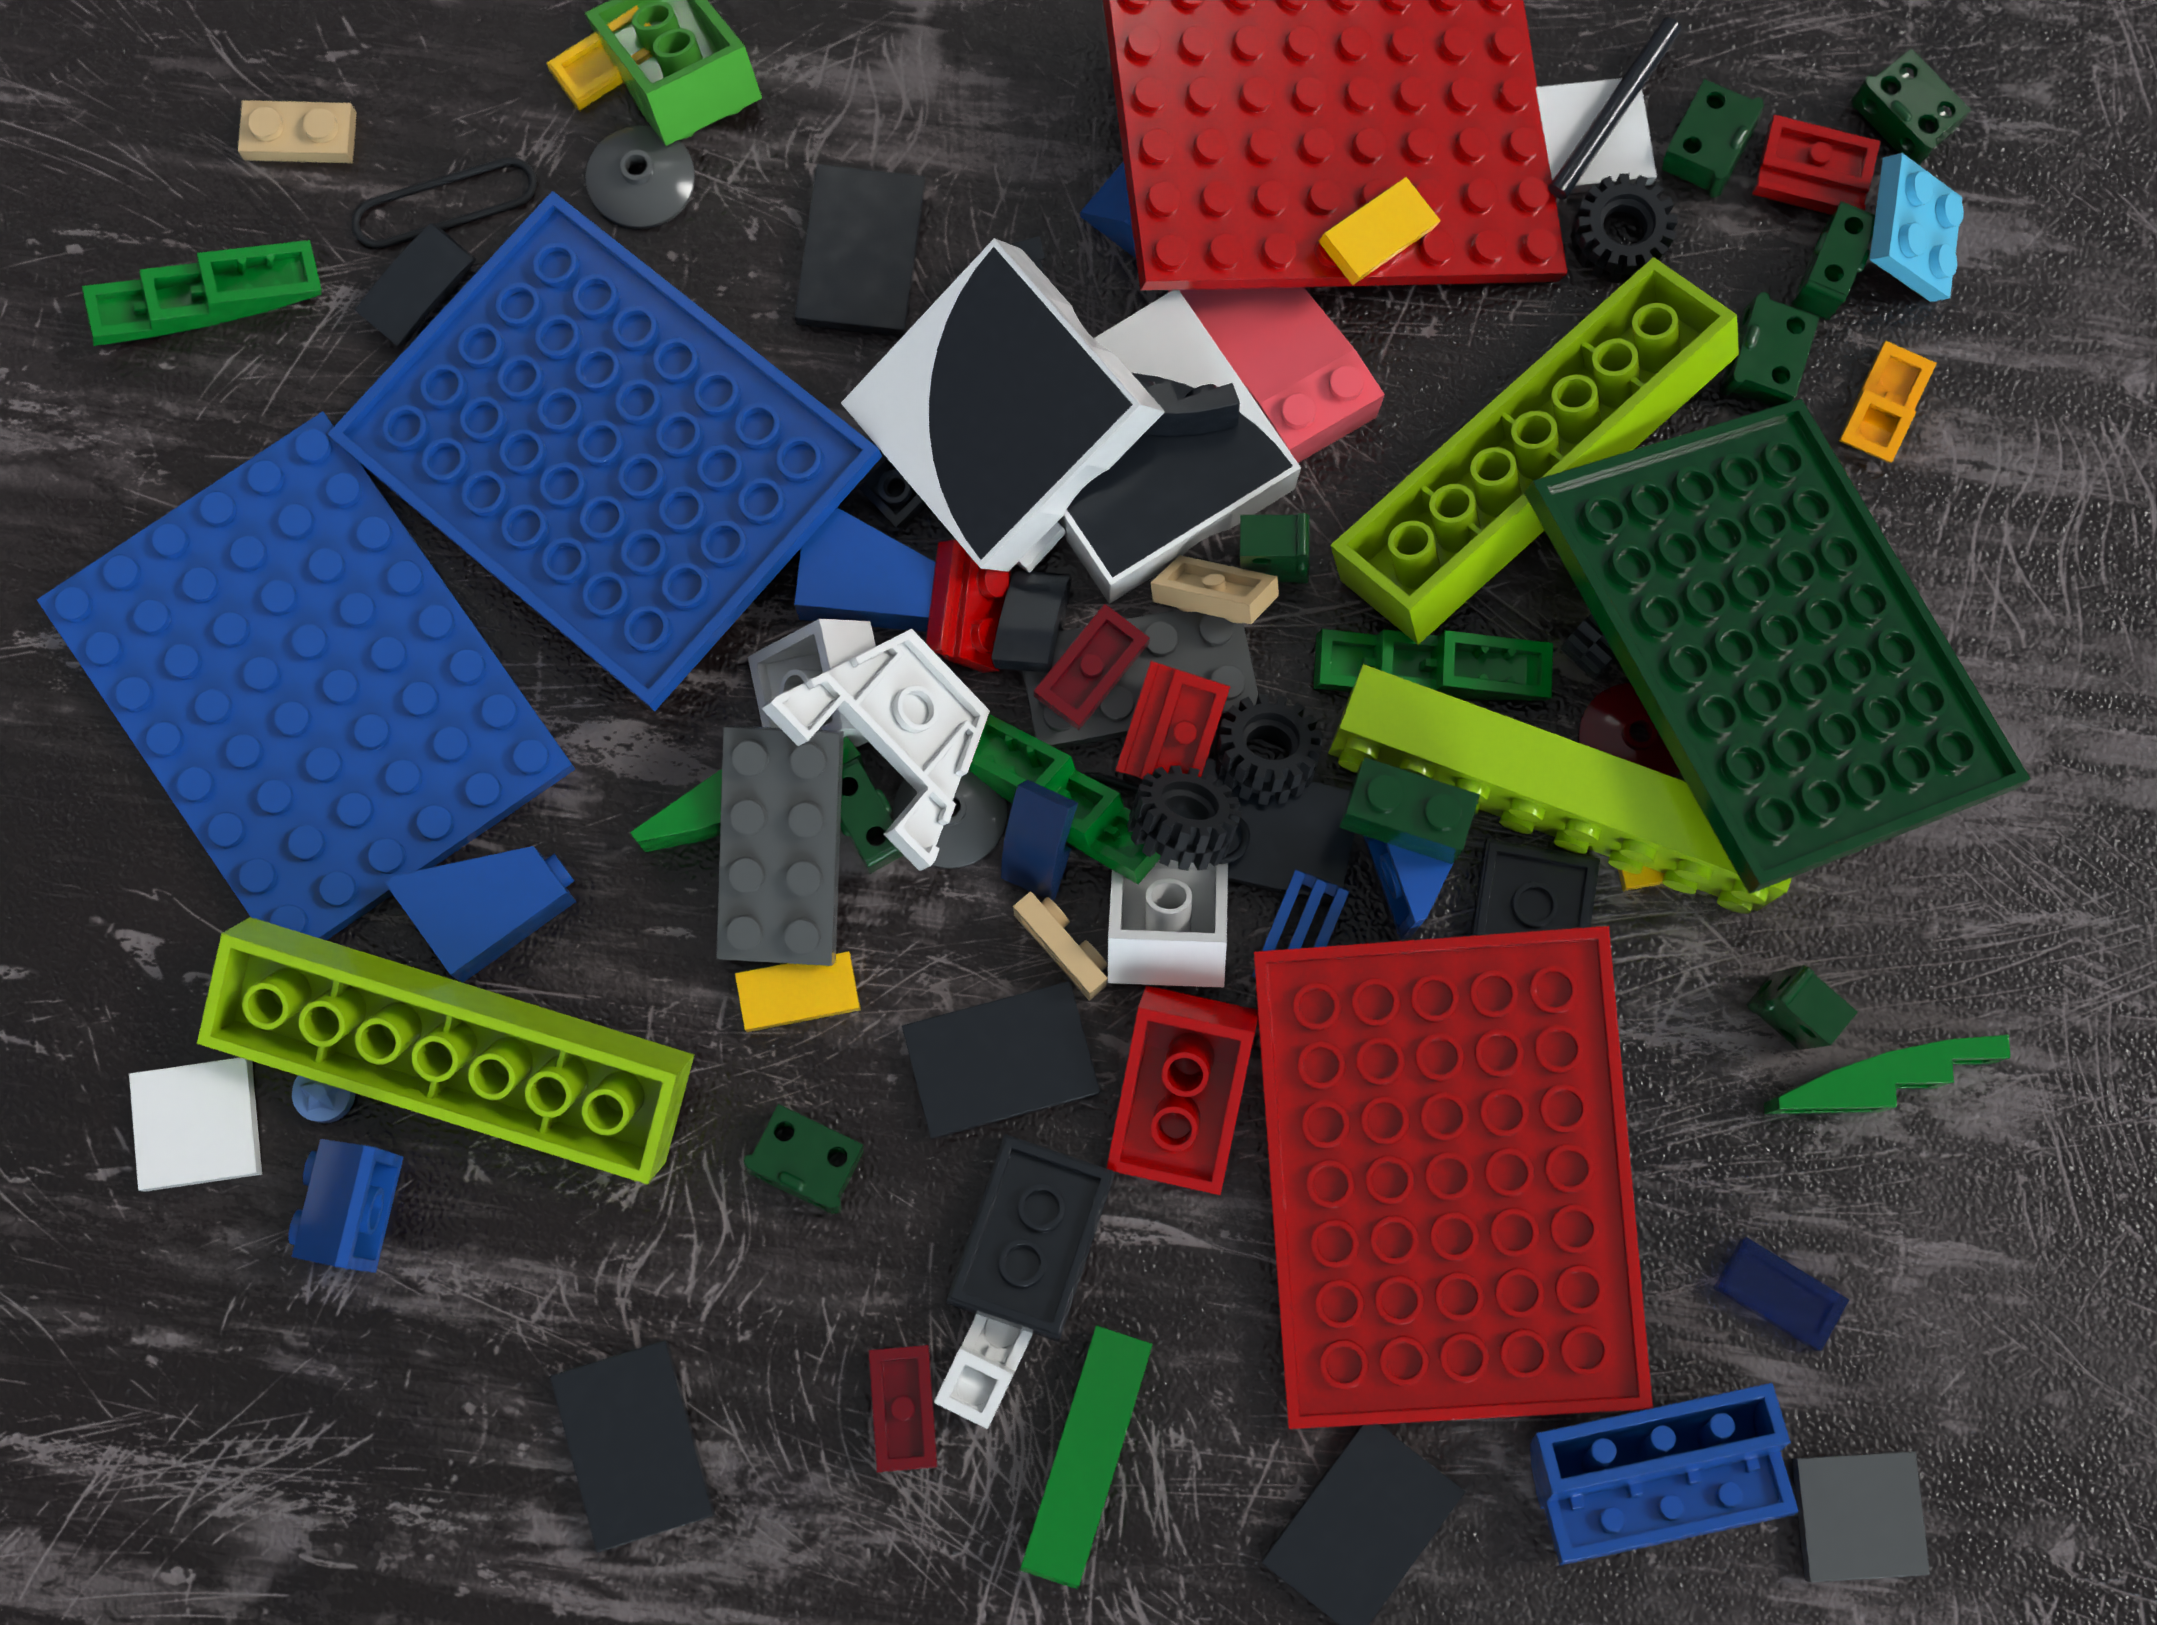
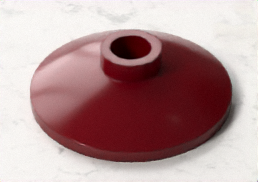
[1578,683,1680,778]

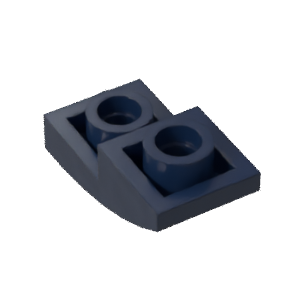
[1001,780,1078,901]

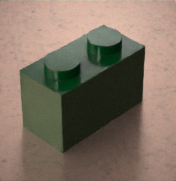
[1339,757,1480,864]

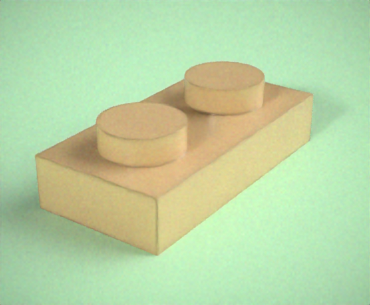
[238,100,357,163]
[1151,555,1279,624]
[1013,891,1108,1001]

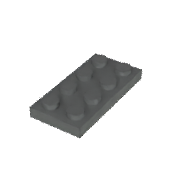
[1022,609,1258,749]
[717,725,844,966]

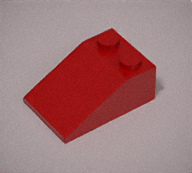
[1106,985,1258,1195]

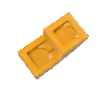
[1839,341,1937,463]

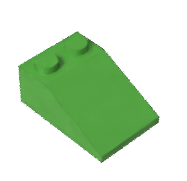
[585,0,762,146]

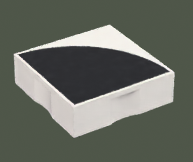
[841,238,1165,572]
[1059,290,1301,604]

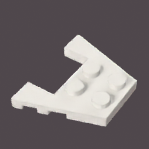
[761,629,990,871]

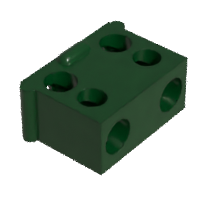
[1851,48,1971,166]
[1661,79,1764,198]
[1791,201,1875,320]
[1720,292,1820,407]
[1240,513,1310,584]
[840,758,903,874]
[1746,965,1858,1050]
[743,1104,864,1214]

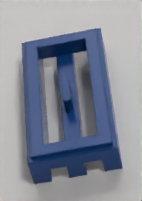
[1252,869,1349,978]

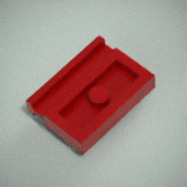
[1752,114,1880,215]
[926,540,1011,673]
[1115,661,1231,779]

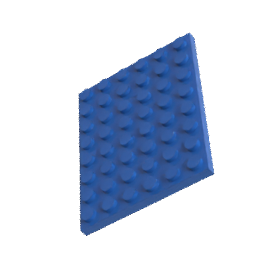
[327,191,882,711]
[37,411,575,940]

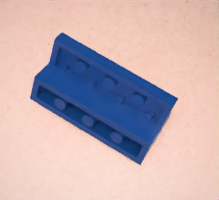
[1530,1383,1799,1566]

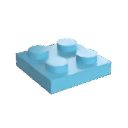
[1870,153,1964,302]

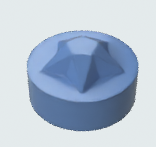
[292,1075,355,1123]

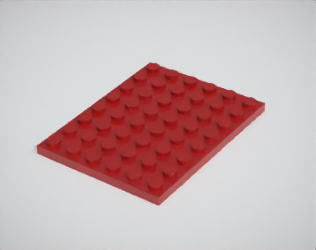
[1103,0,1568,291]
[1254,926,1653,1429]

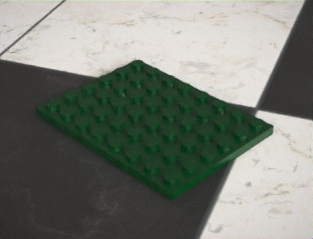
[1524,398,2031,894]

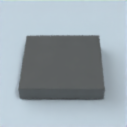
[1792,1451,1930,1582]

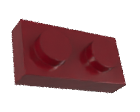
[1034,604,1150,731]
[869,1345,938,1472]

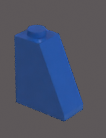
[794,508,936,632]
[384,846,576,983]

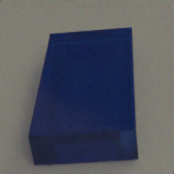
[1714,1237,1849,1351]

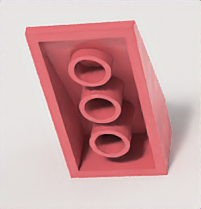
[1168,287,1385,463]

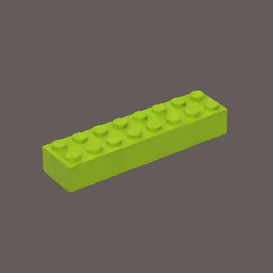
[1330,257,1739,645]
[1328,664,1792,914]
[197,917,694,1185]

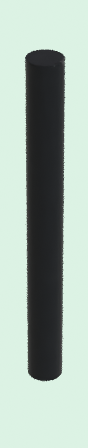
[1548,17,1682,200]

